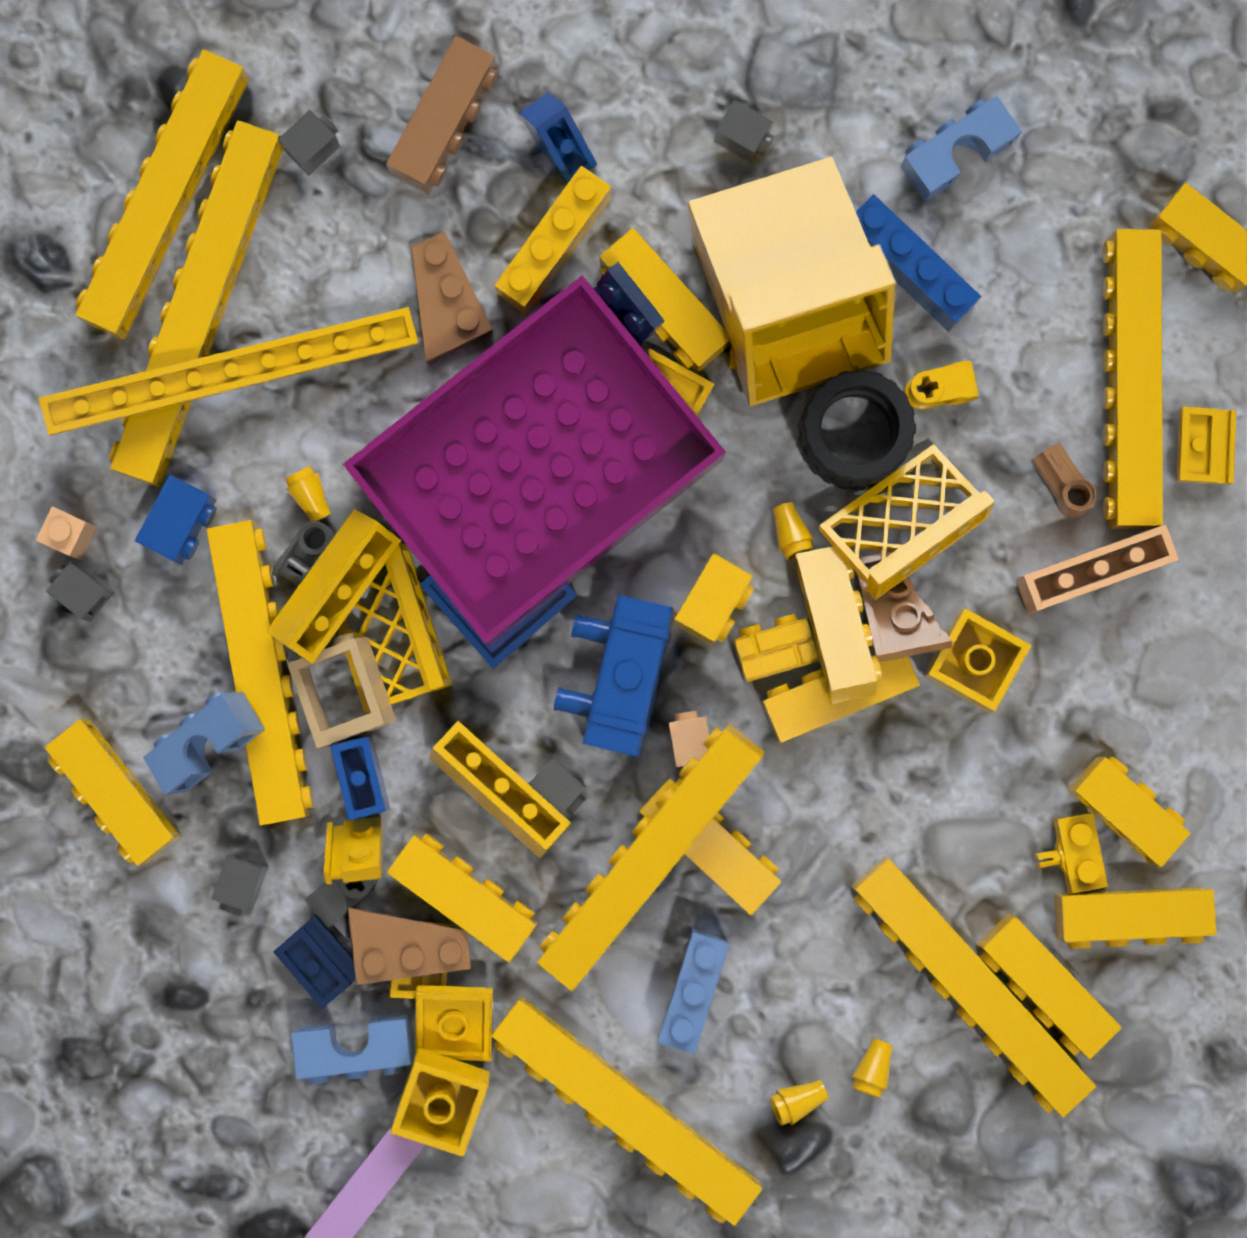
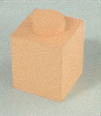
[36,507,97,560]
[668,711,709,767]

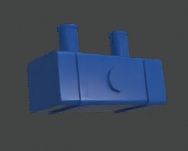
[553,595,675,758]

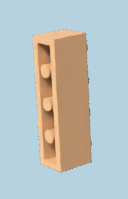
[1015,524,1179,614]

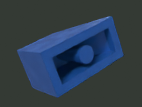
[519,92,598,184]

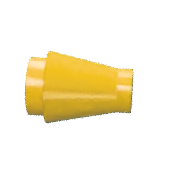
[285,465,332,521]
[772,502,814,560]
[851,1038,894,1099]
[769,1079,829,1126]

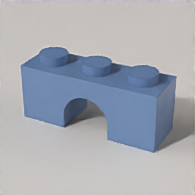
[900,96,1022,202]
[143,691,265,795]
[657,928,729,1055]
[291,1015,414,1084]

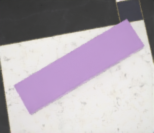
[304,1126,425,1238]

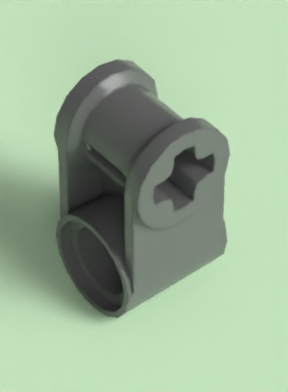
[272,521,335,587]
[304,879,378,929]

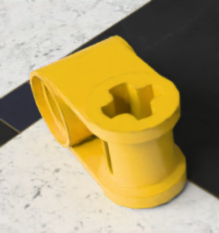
[904,360,980,410]

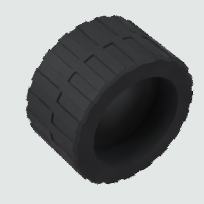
[797,369,916,490]

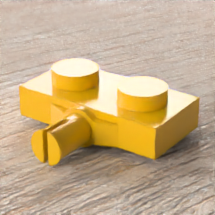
[1034,812,1108,894]

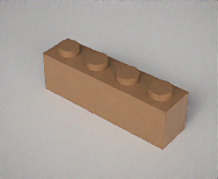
[386,36,499,195]

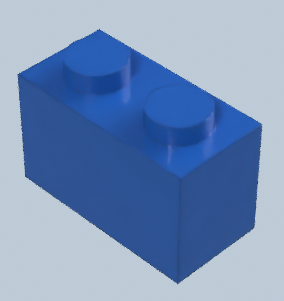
[134,475,217,565]
[330,737,391,820]

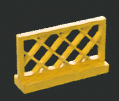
[819,444,995,600]
[338,543,453,713]

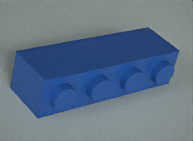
[856,194,982,332]

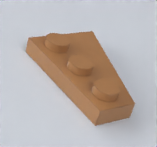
[412,231,493,364]
[856,552,952,662]
[348,907,471,985]

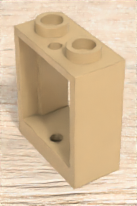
[287,633,397,749]

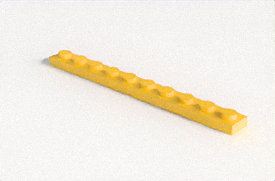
[38,307,418,436]

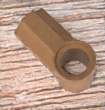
[1031,442,1096,518]

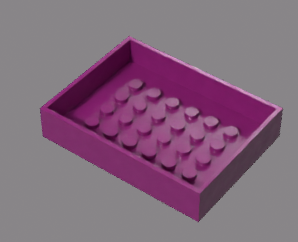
[342,275,726,647]

